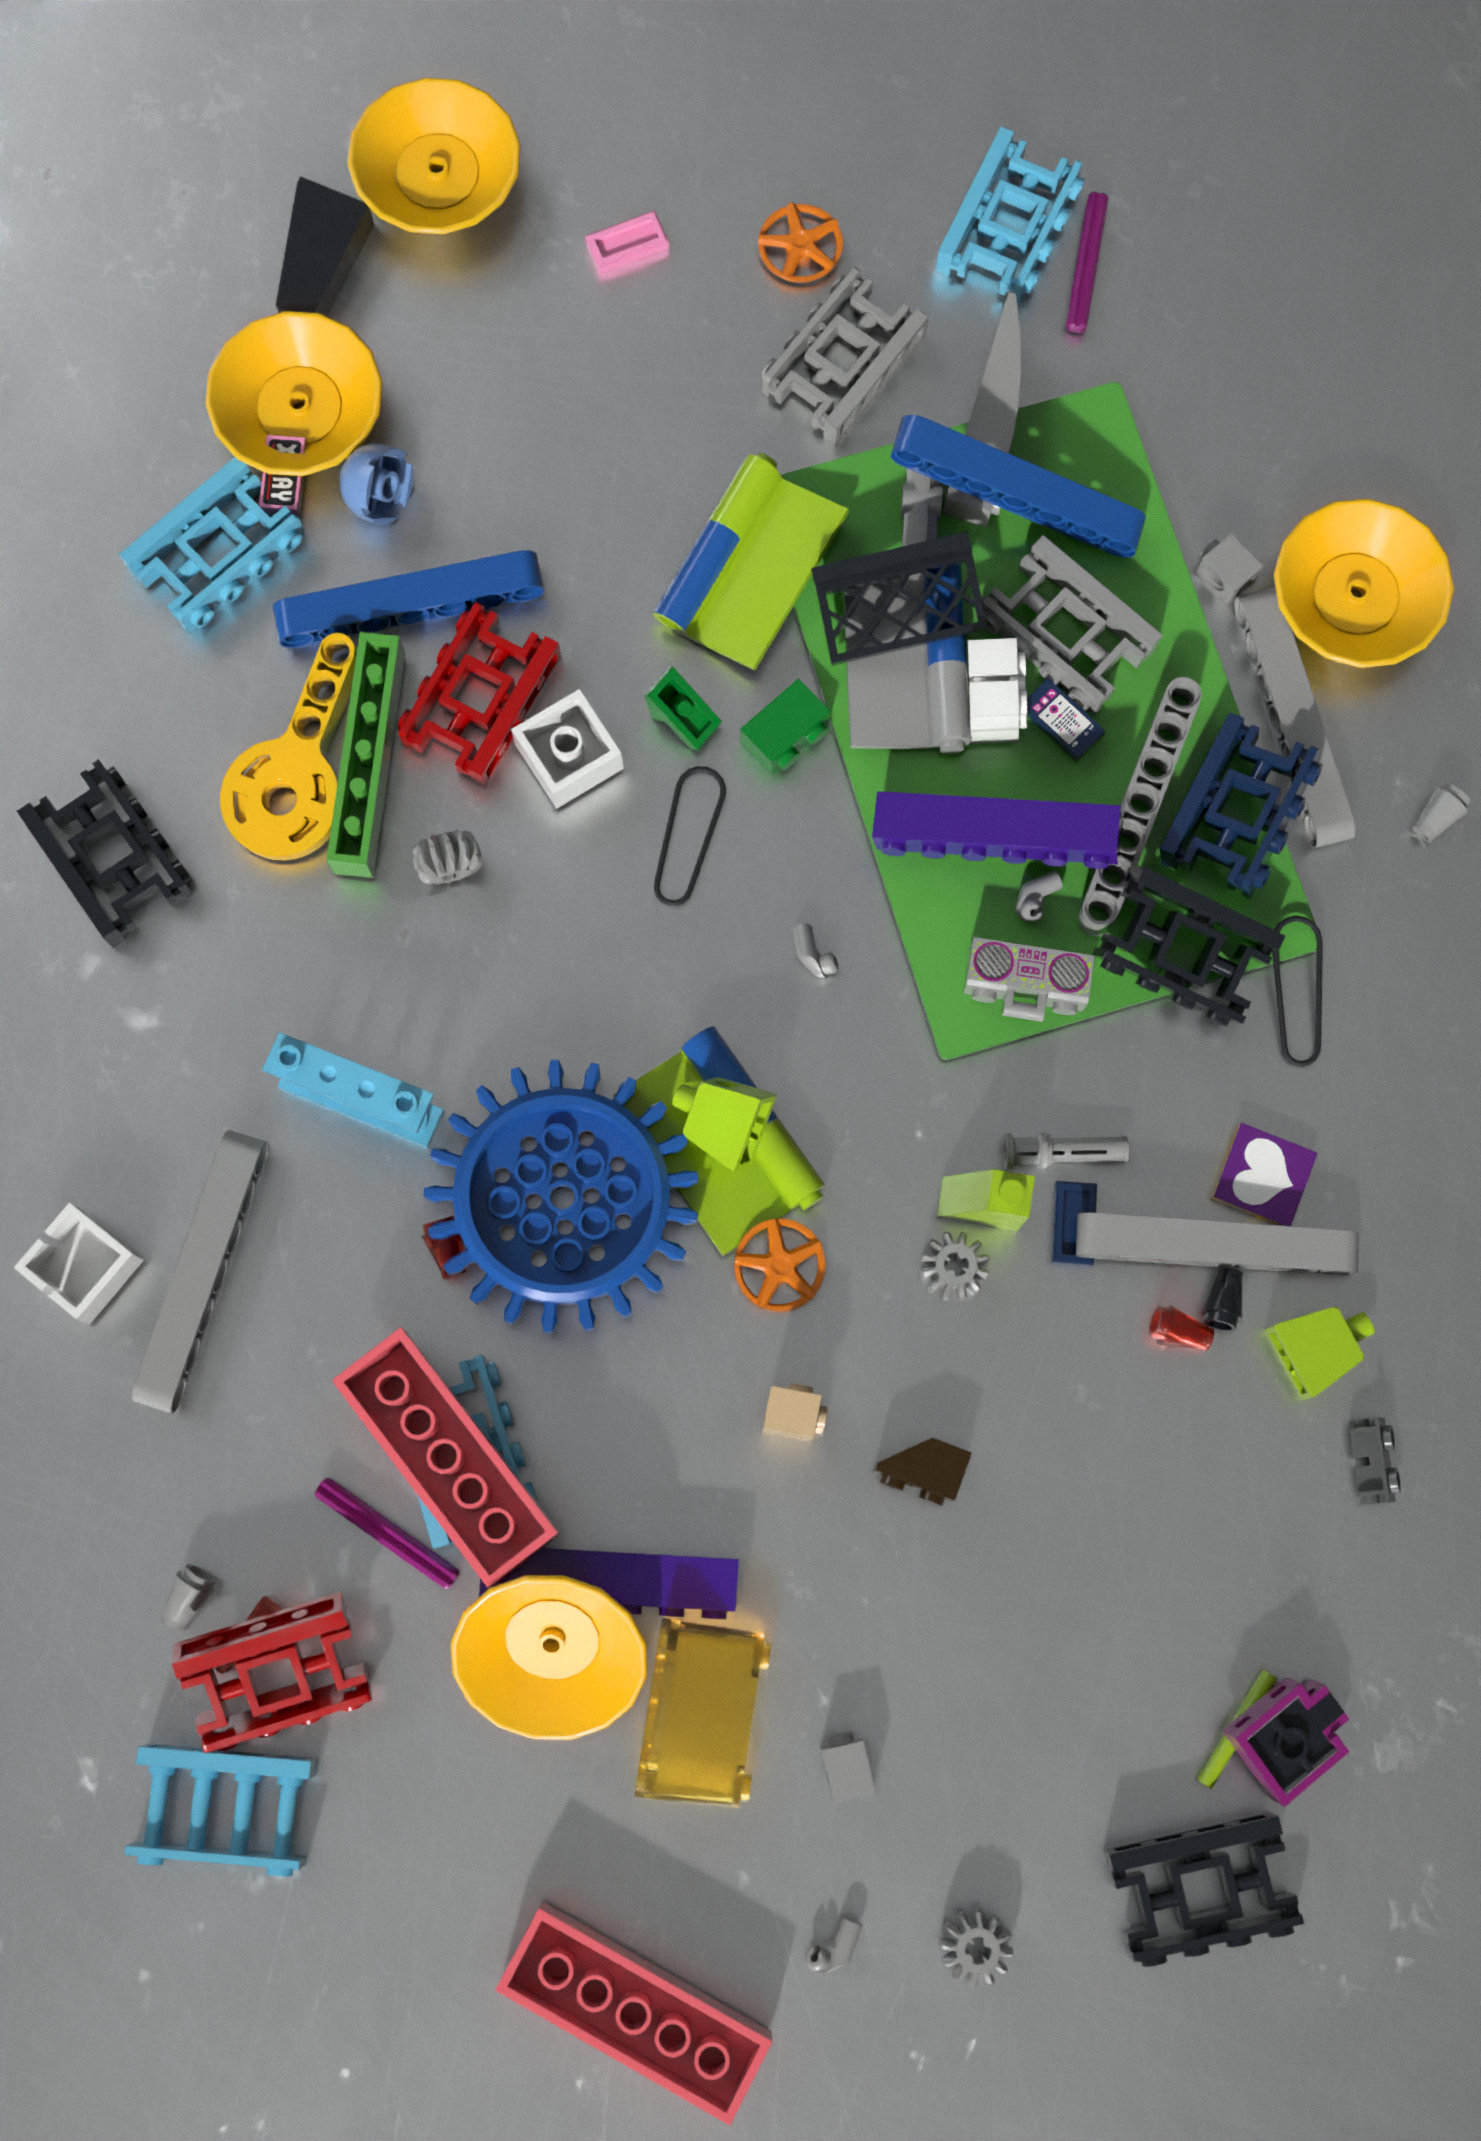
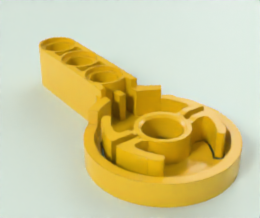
[220,633,357,861]

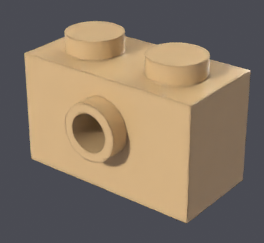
[762,1383,828,1442]

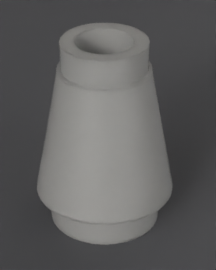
[1412,782,1471,843]
[160,1564,216,1632]

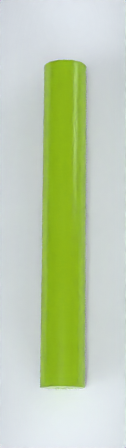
[1197,1669,1277,1790]

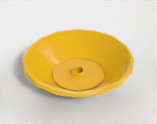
[347,77,521,234]
[205,311,383,476]
[1273,498,1454,668]
[450,1575,647,1740]

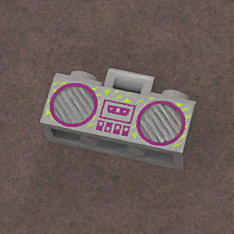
[963,937,1095,1022]

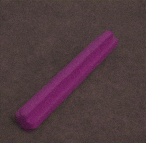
[1066,191,1108,334]
[315,1478,460,1589]

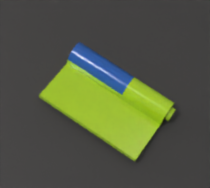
[652,452,849,670]
[613,1026,826,1256]

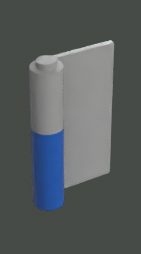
[843,564,971,754]

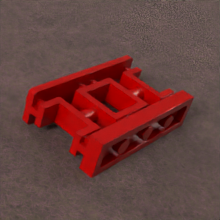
[397,602,561,788]
[171,1591,372,1753]

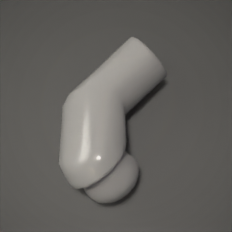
[805,1917,862,1974]

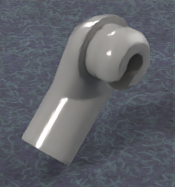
[1015,870,1063,923]
[793,924,839,978]

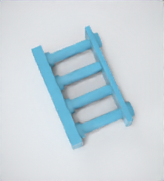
[262,1032,445,1149]
[124,1743,318,1877]

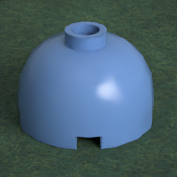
[339,443,414,525]

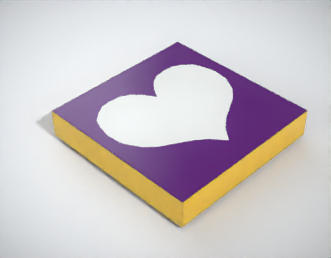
[1211,1122,1318,1226]

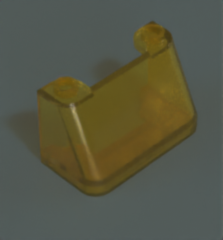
[634,1617,771,1809]

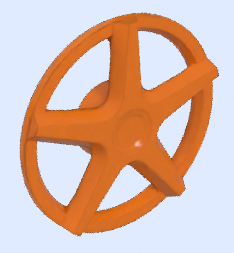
[758,202,843,283]
[734,1219,826,1311]

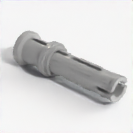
[1002,1132,1129,1170]

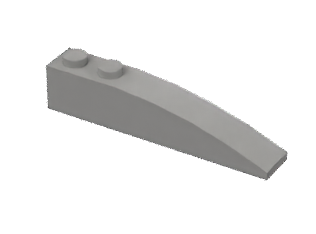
[942,292,1021,527]

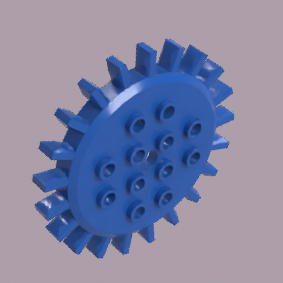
[424,1060,698,1334]

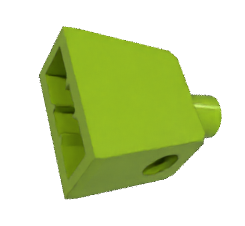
[672,1077,777,1171]
[1265,1306,1375,1400]

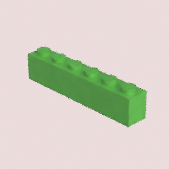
[326,632,406,878]

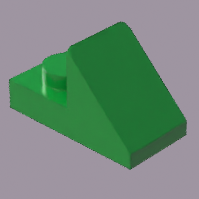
[644,666,722,750]

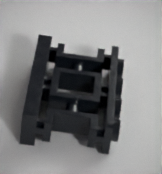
[16,759,193,948]
[1092,866,1285,1027]
[1103,1812,1304,1967]

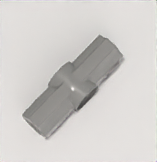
[900,468,943,546]

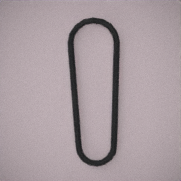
[654,766,726,906]
[1272,915,1323,1067]

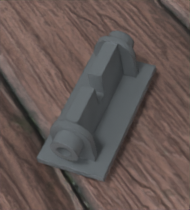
[1349,1417,1401,1504]

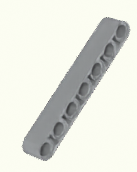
[1234,587,1355,848]
[1077,677,1202,936]
[131,1130,269,1414]
[1076,1213,1359,1275]

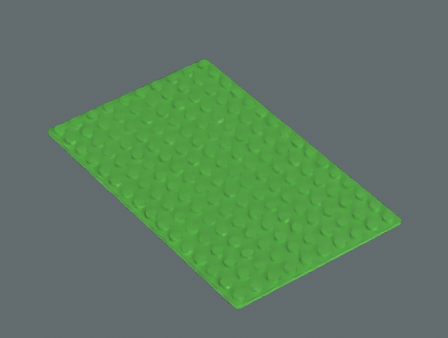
[781,382,1317,1060]

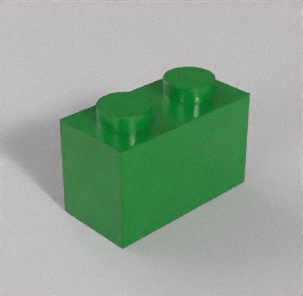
[740,678,831,775]

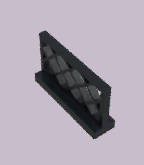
[811,531,988,666]

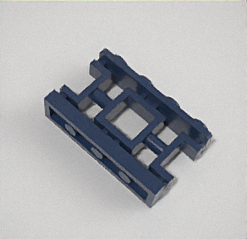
[1160,712,1323,898]

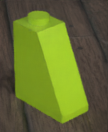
[936,1169,1035,1231]

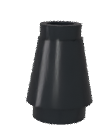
[1201,1267,1243,1332]

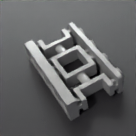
[761,266,929,447]
[982,535,1163,715]

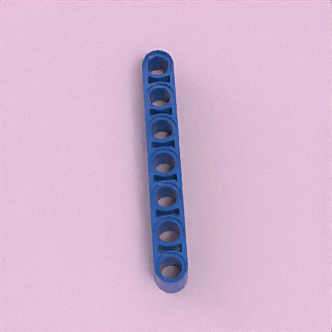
[890,415,1146,558]
[272,550,545,648]

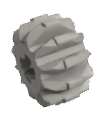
[412,830,482,885]
[920,1232,990,1302]
[938,1908,1014,1988]

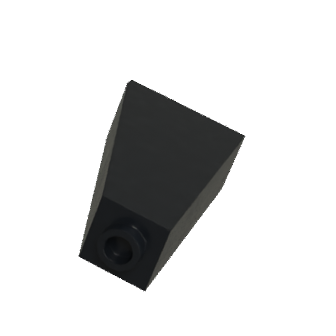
[276,176,375,317]

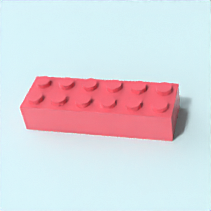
[331,1327,561,1588]
[495,1901,773,2125]

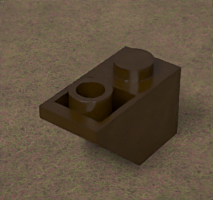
[873,1438,972,1506]

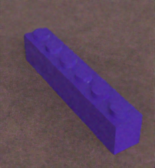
[872,791,1122,869]
[479,1548,739,1619]

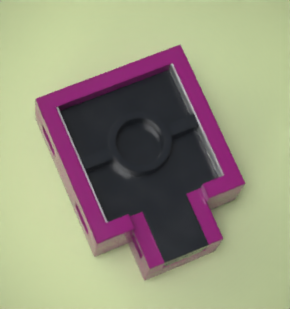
[1222,1677,1349,1807]

